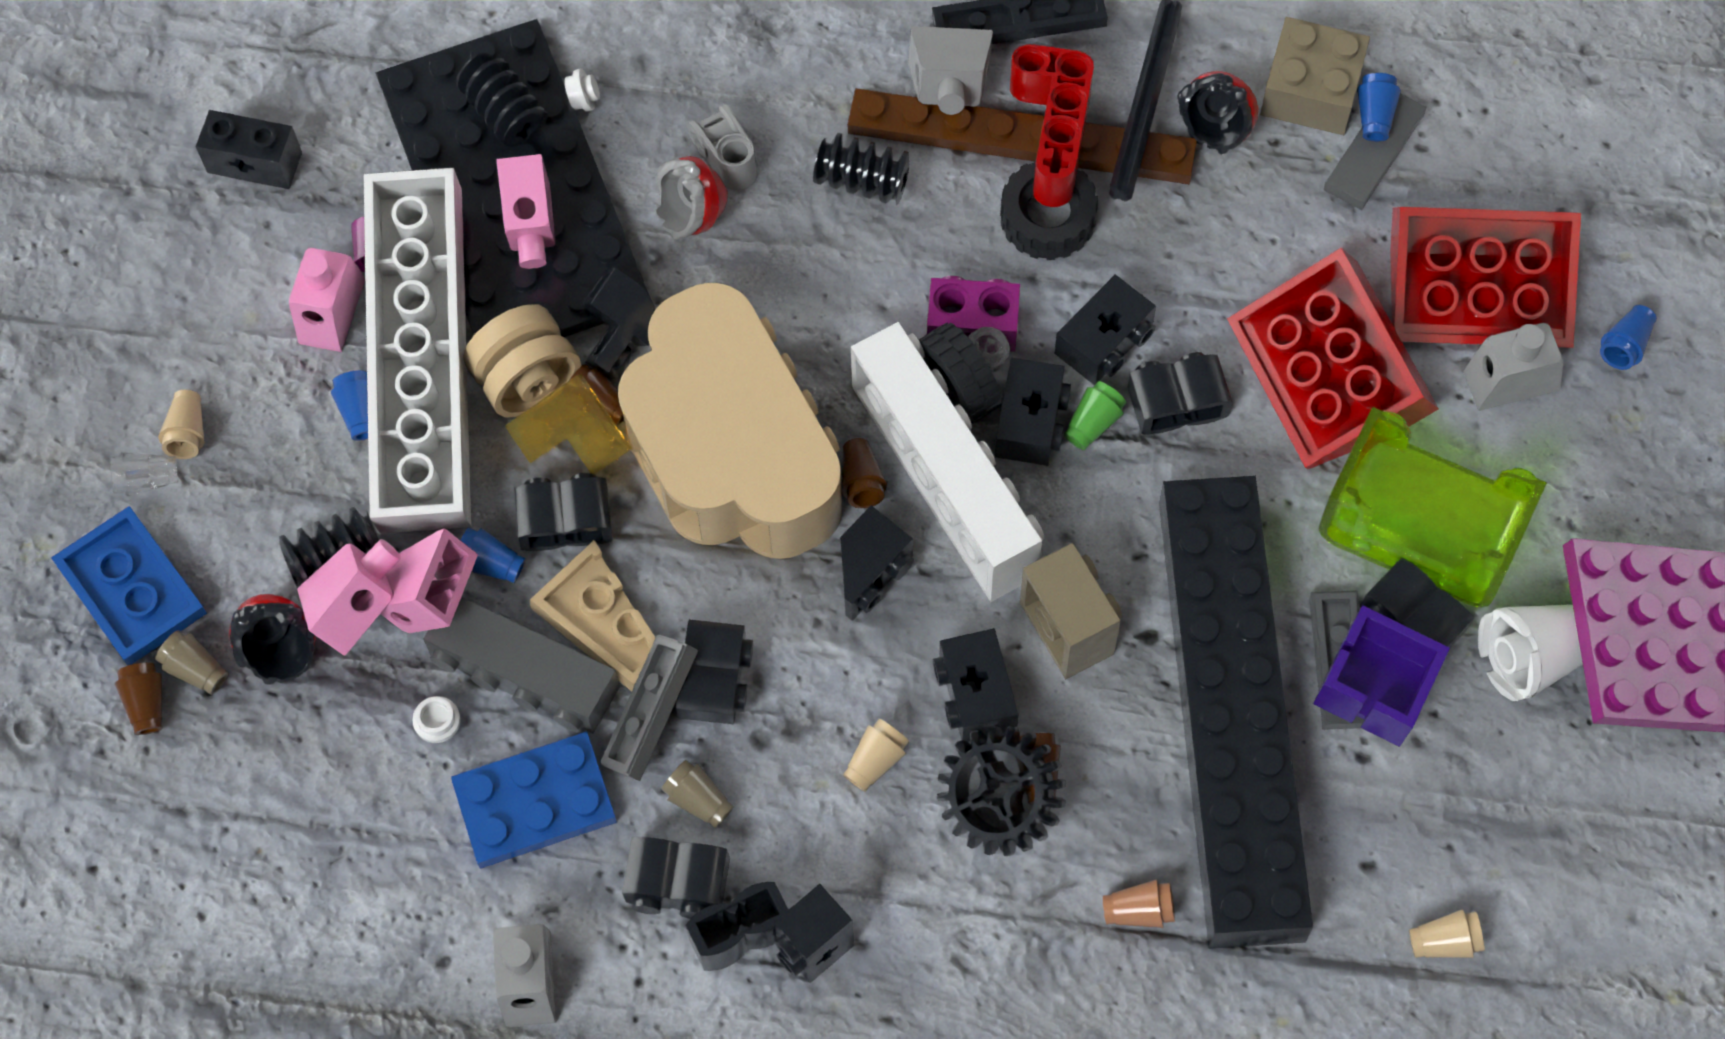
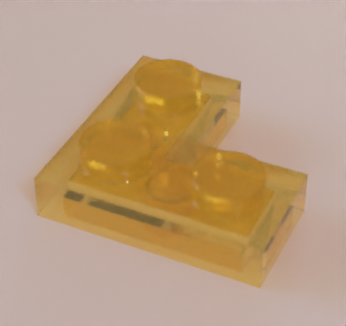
[505,374,632,475]

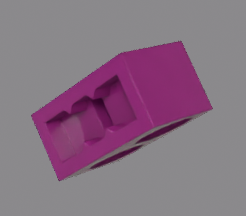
[927,275,1020,352]

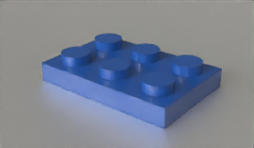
[51,506,207,666]
[451,731,617,869]

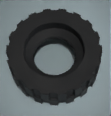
[1000,160,1098,260]
[919,322,1001,425]

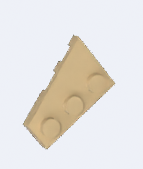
[530,540,655,692]

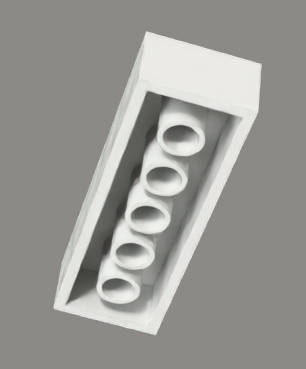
[851,322,1044,602]

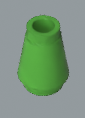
[1063,381,1126,451]

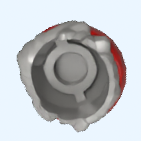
[656,156,728,240]

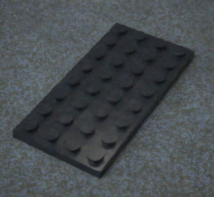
[375,19,649,337]

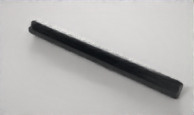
[1109,0,1182,202]

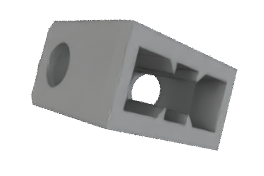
[908,26,993,115]
[1463,323,1564,411]
[493,924,556,1028]

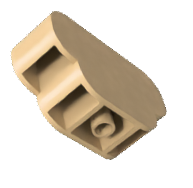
[618,283,842,559]

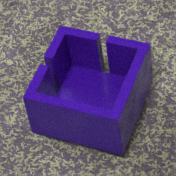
[1313,605,1450,747]

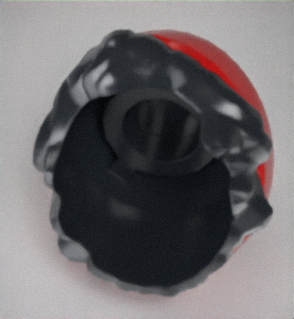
[1177,71,1259,155]
[229,594,316,685]

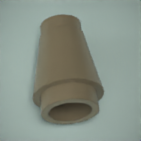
[155,630,229,695]
[661,760,734,829]

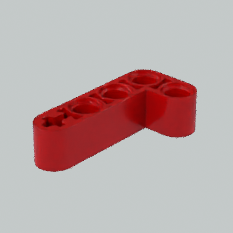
[1010,44,1094,207]

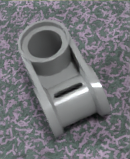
[687,104,757,190]

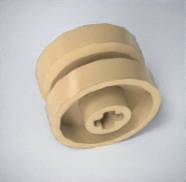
[463,304,581,418]

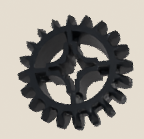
[936,725,1067,856]

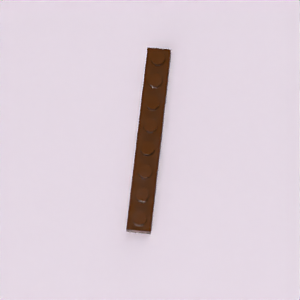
[847,88,1197,185]

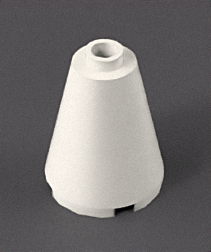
[1478,604,1583,701]

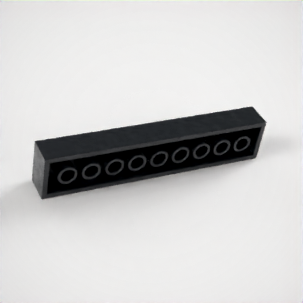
[1159,475,1313,949]

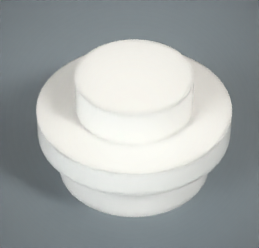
[565,68,600,112]
[412,696,461,743]

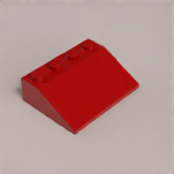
[1390,207,1581,348]
[1227,248,1439,469]

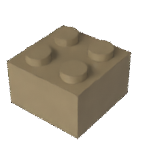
[1260,16,1370,136]
[1020,543,1122,680]

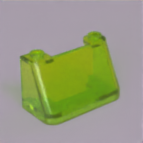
[1319,407,1547,608]

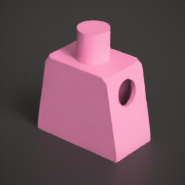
[496,154,555,269]
[289,248,365,352]
[380,528,478,633]
[297,539,401,656]

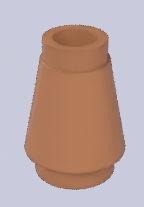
[1103,879,1175,928]

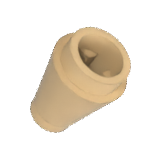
[158,390,205,459]
[843,719,909,792]
[1409,909,1485,958]

